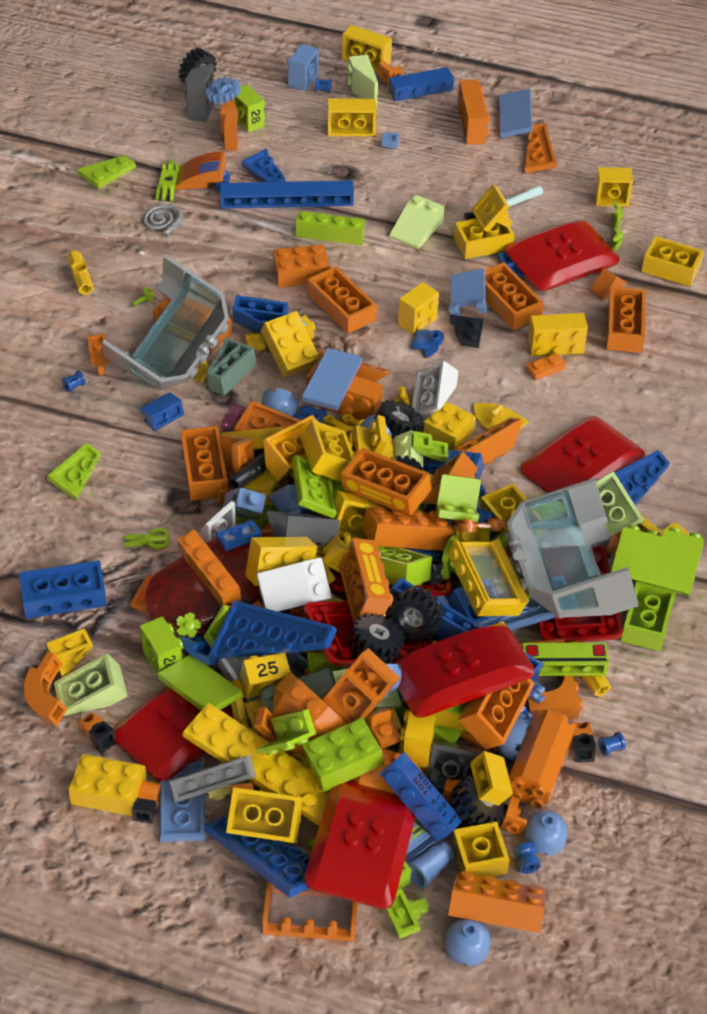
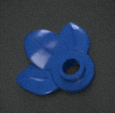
[410,329,444,358]
[292,405,327,423]

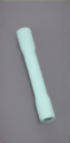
[506,185,543,207]

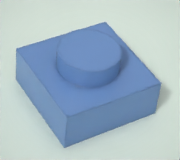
[382,132,400,148]

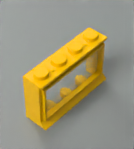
[448,538,529,616]

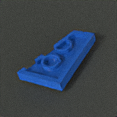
[241,148,285,182]

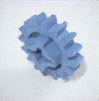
[205,77,241,104]

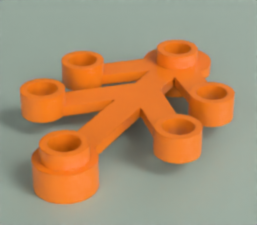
[452,518,509,532]

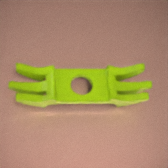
[155,159,182,202]
[611,201,624,251]

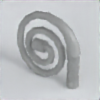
[143,205,183,237]

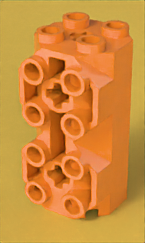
[509,709,576,809]

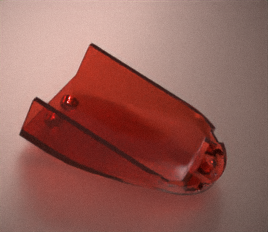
[145,539,264,635]

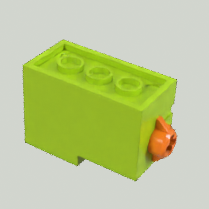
[608,525,705,597]

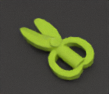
[123,528,170,550]

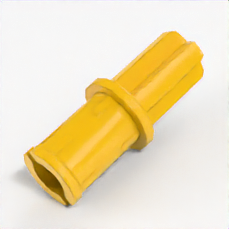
[231,698,249,729]

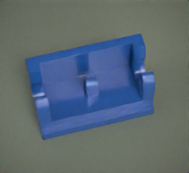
[140,392,184,431]

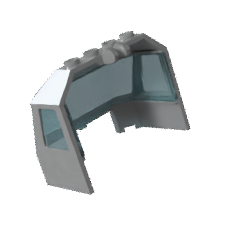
[102,254,229,390]
[506,478,639,618]

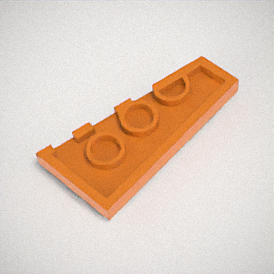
[525,123,557,173]

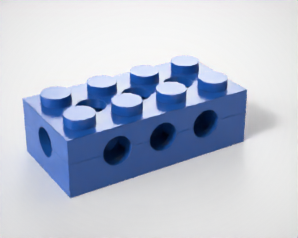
[19,560,107,619]

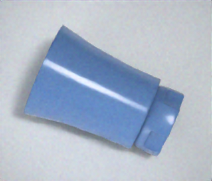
[407,842,455,890]

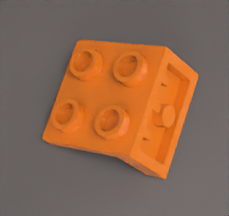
[221,434,254,474]

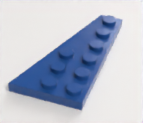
[615,450,670,506]
[208,600,337,660]
[205,816,310,898]

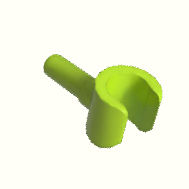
[131,287,154,307]

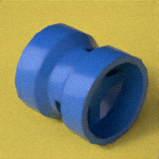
[513,842,541,874]

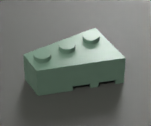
[206,337,257,395]

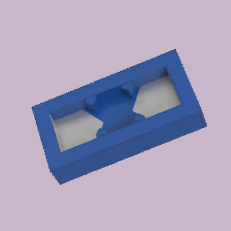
[216,520,262,551]

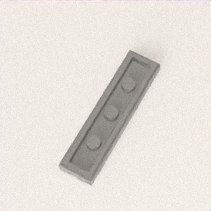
[169,755,256,802]

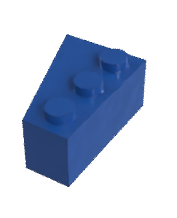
[232,295,289,333]

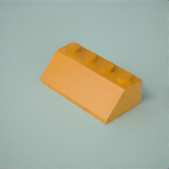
[263,415,318,481]

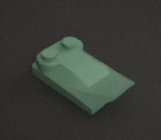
[261,667,334,713]

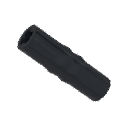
[228,451,267,490]

